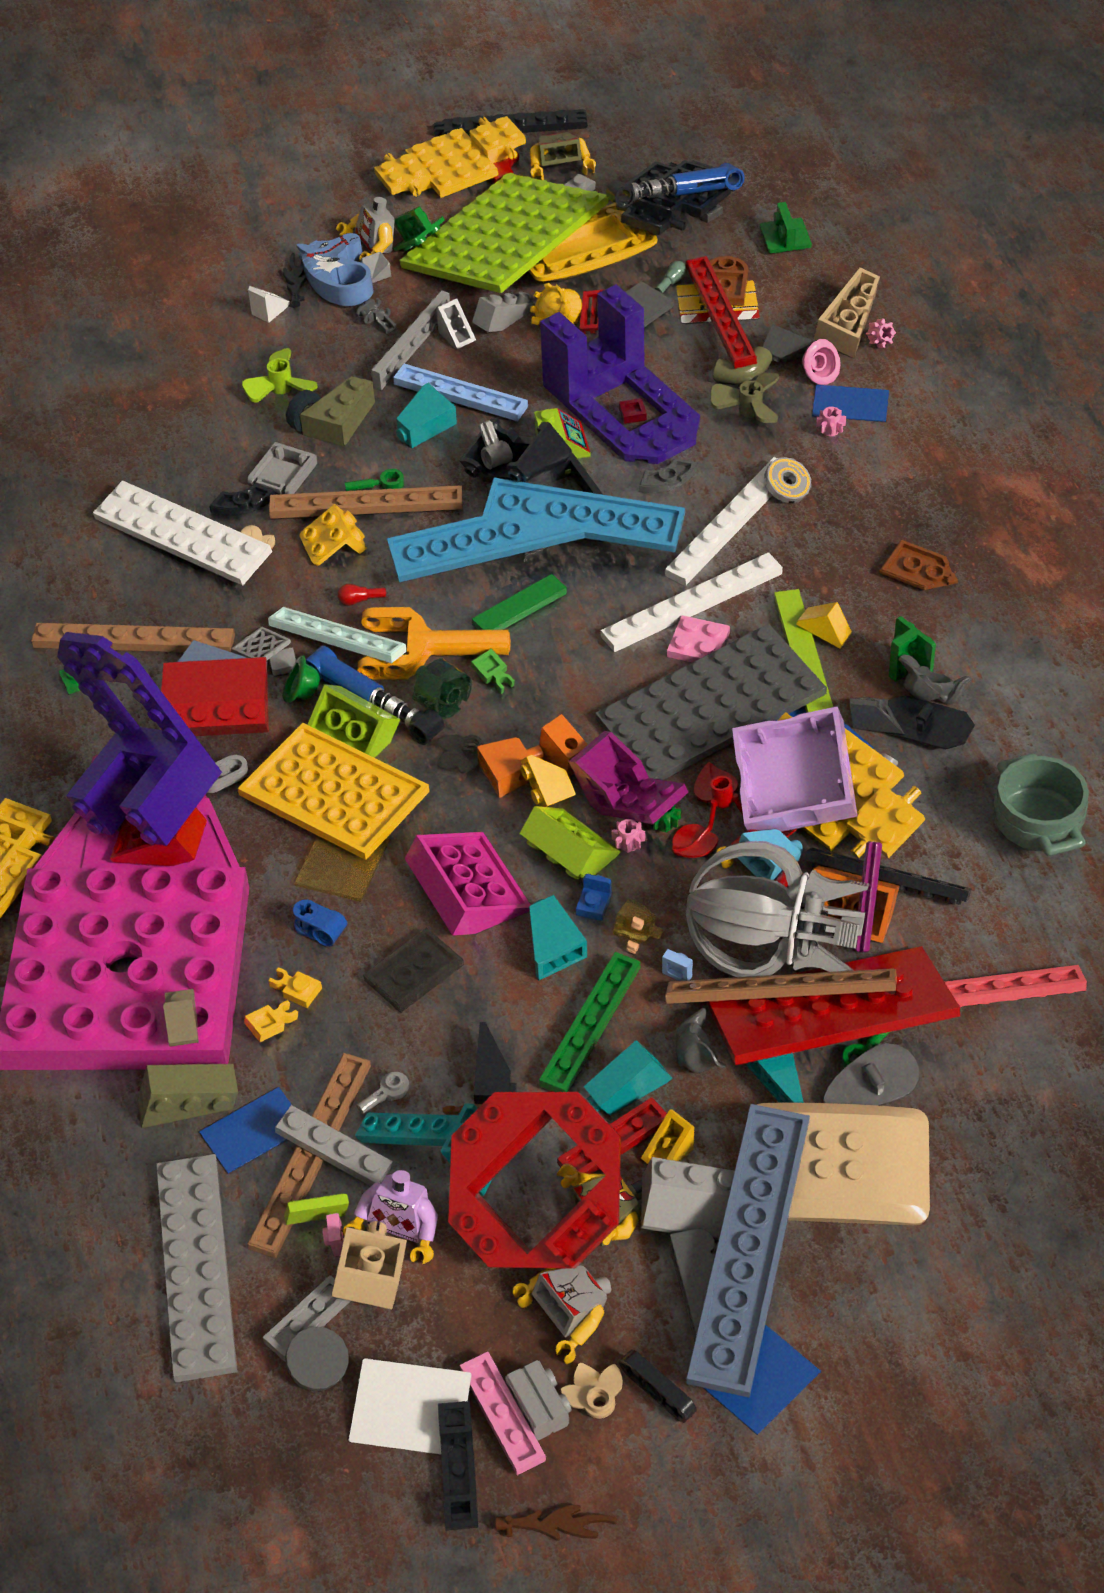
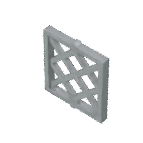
[231,627,291,660]

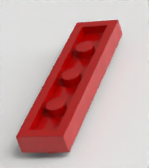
[557,1097,667,1174]

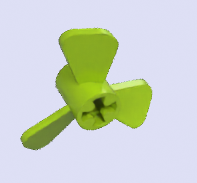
[242,348,318,403]

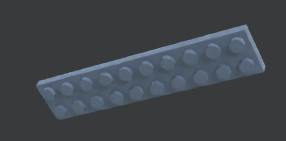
[687,1104,810,1398]

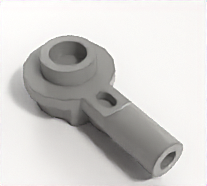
[356,1072,409,1114]

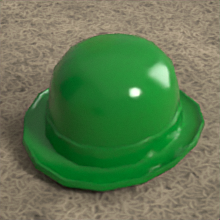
[282,655,320,703]

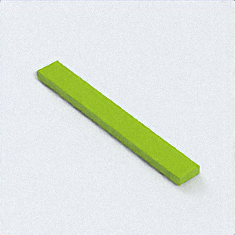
[774,589,833,713]

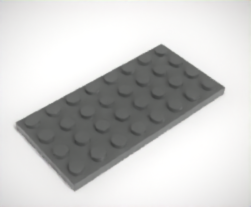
[595,623,827,780]

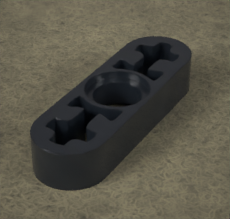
[619,1349,697,1423]

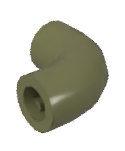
[713,346,772,384]

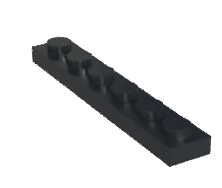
[805,848,972,905]

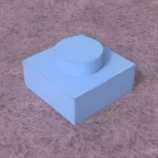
[662,949,693,981]

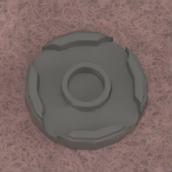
[285,1327,349,1391]

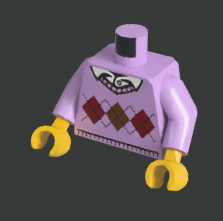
[343,1170,438,1264]

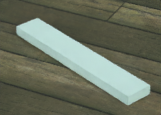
[268,607,406,663]

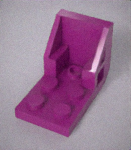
[569,731,688,824]

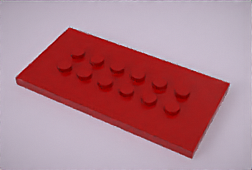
[706,946,960,1065]

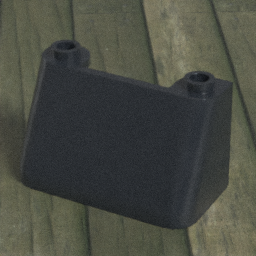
[459,418,572,482]

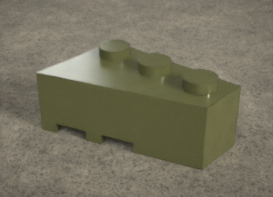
[137,1064,238,1128]

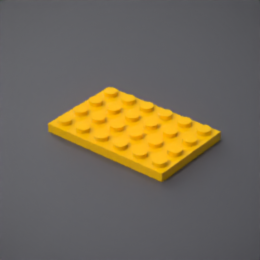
[238,723,429,860]

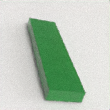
[472,574,567,630]

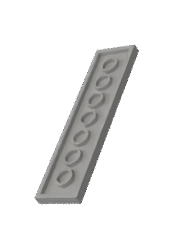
[156,1154,238,1383]

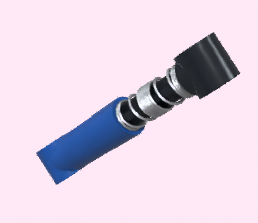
[606,163,745,208]
[306,646,445,745]

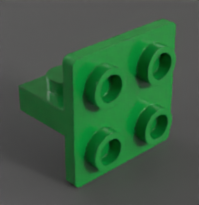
[760,202,812,253]
[393,206,445,252]
[888,616,936,682]

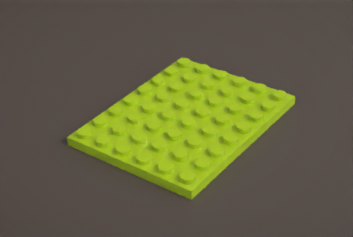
[399,173,609,293]

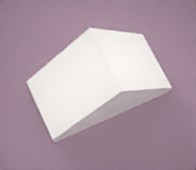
[248,286,290,323]

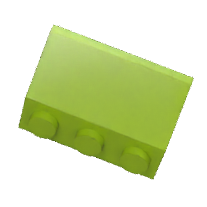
[307,685,400,758]
[519,806,621,879]

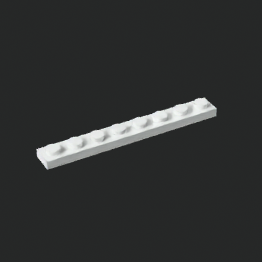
[665,457,789,586]
[601,552,783,652]

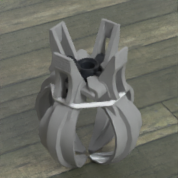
[686,841,869,978]

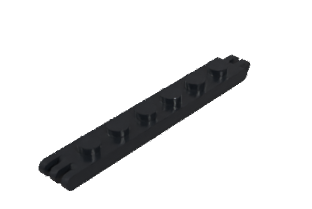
[433,109,588,137]

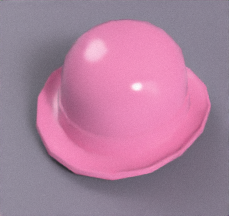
[802,339,840,385]

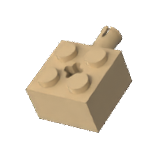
[332,1221,407,1309]

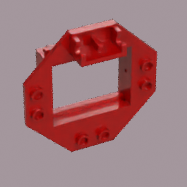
[448,1092,623,1269]

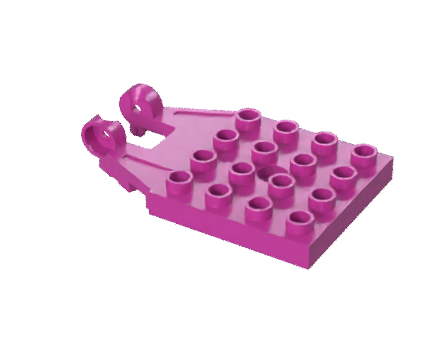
[0,755,249,1070]

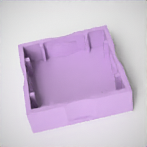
[732,706,858,832]

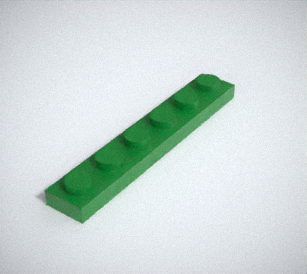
[539,952,641,1092]

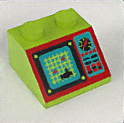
[534,408,591,459]

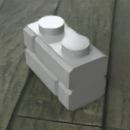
[505,1360,572,1441]

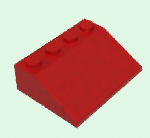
[161,657,269,736]

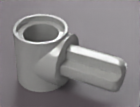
[479,421,513,469]

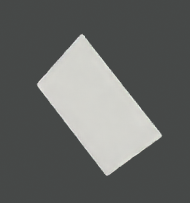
[349,1359,471,1454]

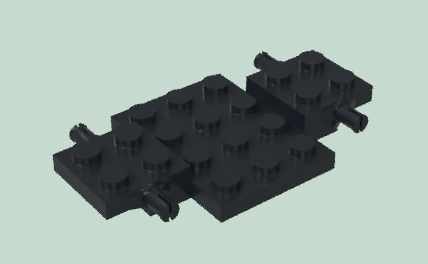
[616,160,735,235]

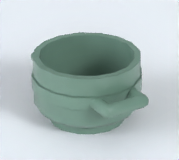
[993,754,1089,856]

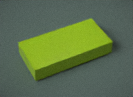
[284,1193,349,1225]

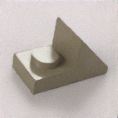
[163,989,199,1047]

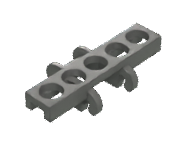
[356,298,397,334]

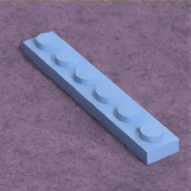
[393,364,528,421]

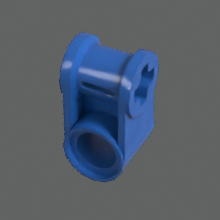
[293,899,348,947]

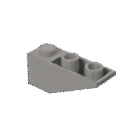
[472,292,536,332]

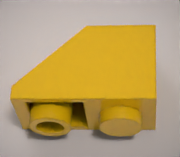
[520,755,576,807]

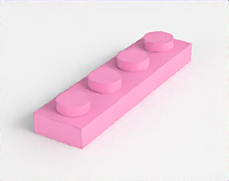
[460,1352,546,1475]

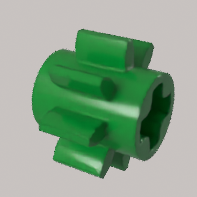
[653,805,681,832]

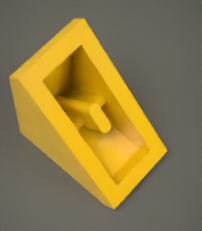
[796,602,852,649]
[641,1109,694,1164]

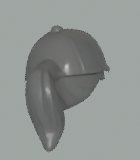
[898,655,972,704]
[675,1008,726,1073]

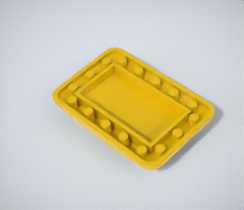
[528,203,658,281]

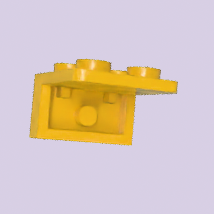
[299,504,367,566]

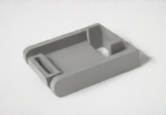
[248,442,317,494]

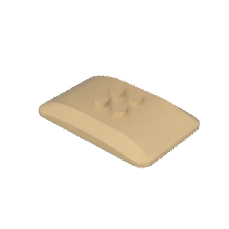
[757,1103,930,1225]

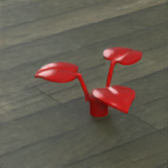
[672,762,797,858]

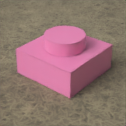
[322,1213,344,1257]

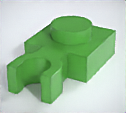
[471,648,515,694]

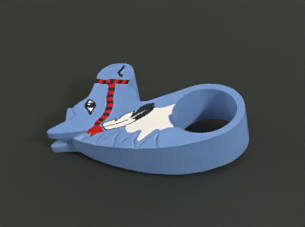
[297,233,374,306]

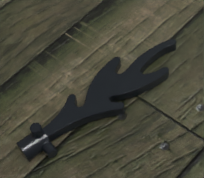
[283,253,307,308]

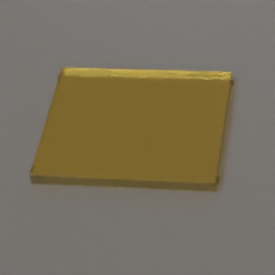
[295,836,390,902]

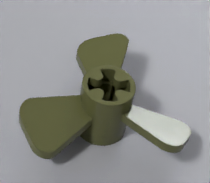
[711,373,779,423]

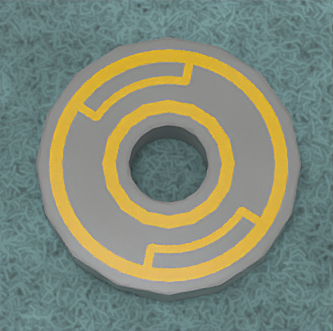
[764,457,811,503]

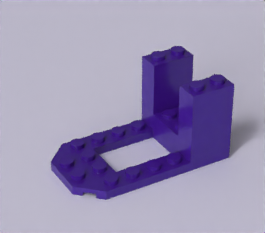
[540,284,700,464]
[57,632,222,846]

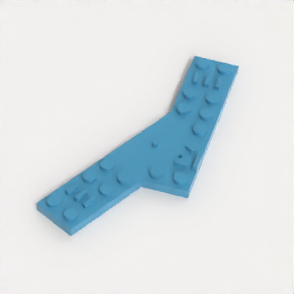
[387,478,685,582]

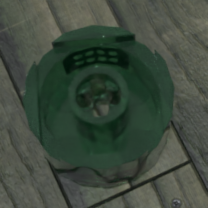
[412,658,472,719]

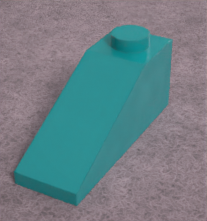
[746,1053,804,1103]

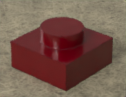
[619,398,647,424]

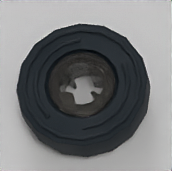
[286,389,321,432]

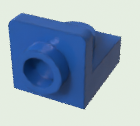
[576,874,612,921]

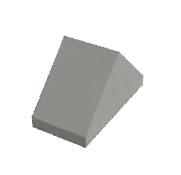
[436,299,476,349]

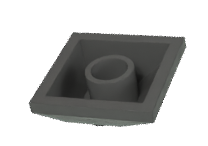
[763,324,815,363]

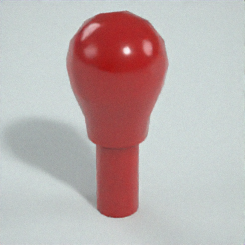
[337,584,386,606]

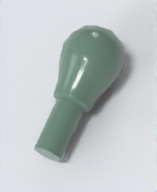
[655,261,687,293]

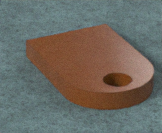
[699,256,748,306]

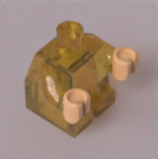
[613,899,663,954]

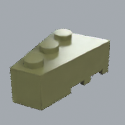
[300,376,375,447]

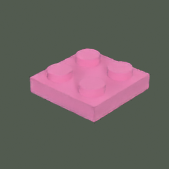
[667,615,730,663]

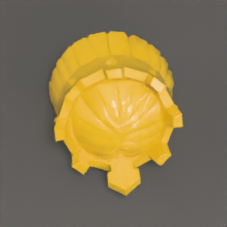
[530,283,582,325]

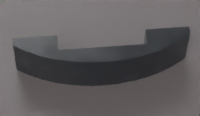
[438,1401,479,1531]

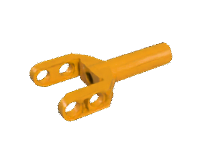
[357,607,510,680]

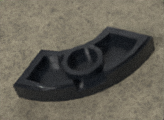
[209,484,276,516]

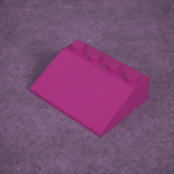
[405,832,531,936]

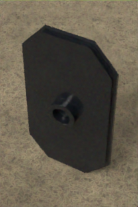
[885,695,975,750]

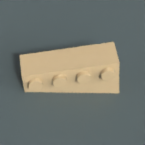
[814,268,880,358]

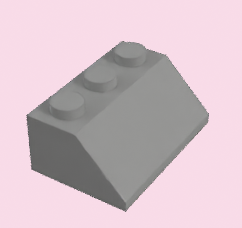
[641,1157,735,1241]

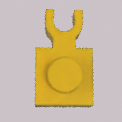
[268,967,322,1008]
[244,1000,298,1042]

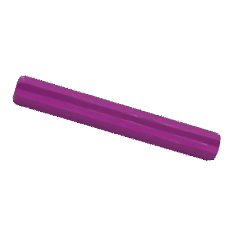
[853,841,882,952]

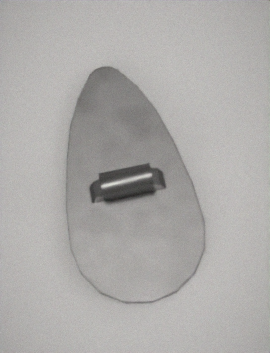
[823,1043,919,1106]

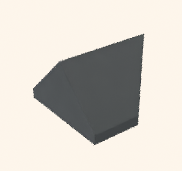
[850,697,904,734]

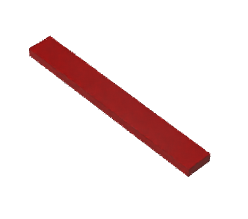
[685,256,757,369]

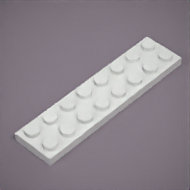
[93,480,272,585]

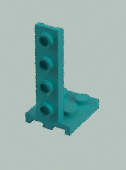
[355,1103,492,1196]

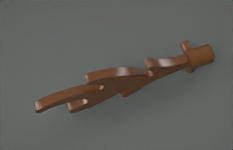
[496,1505,617,1541]

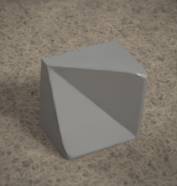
[361,251,391,283]

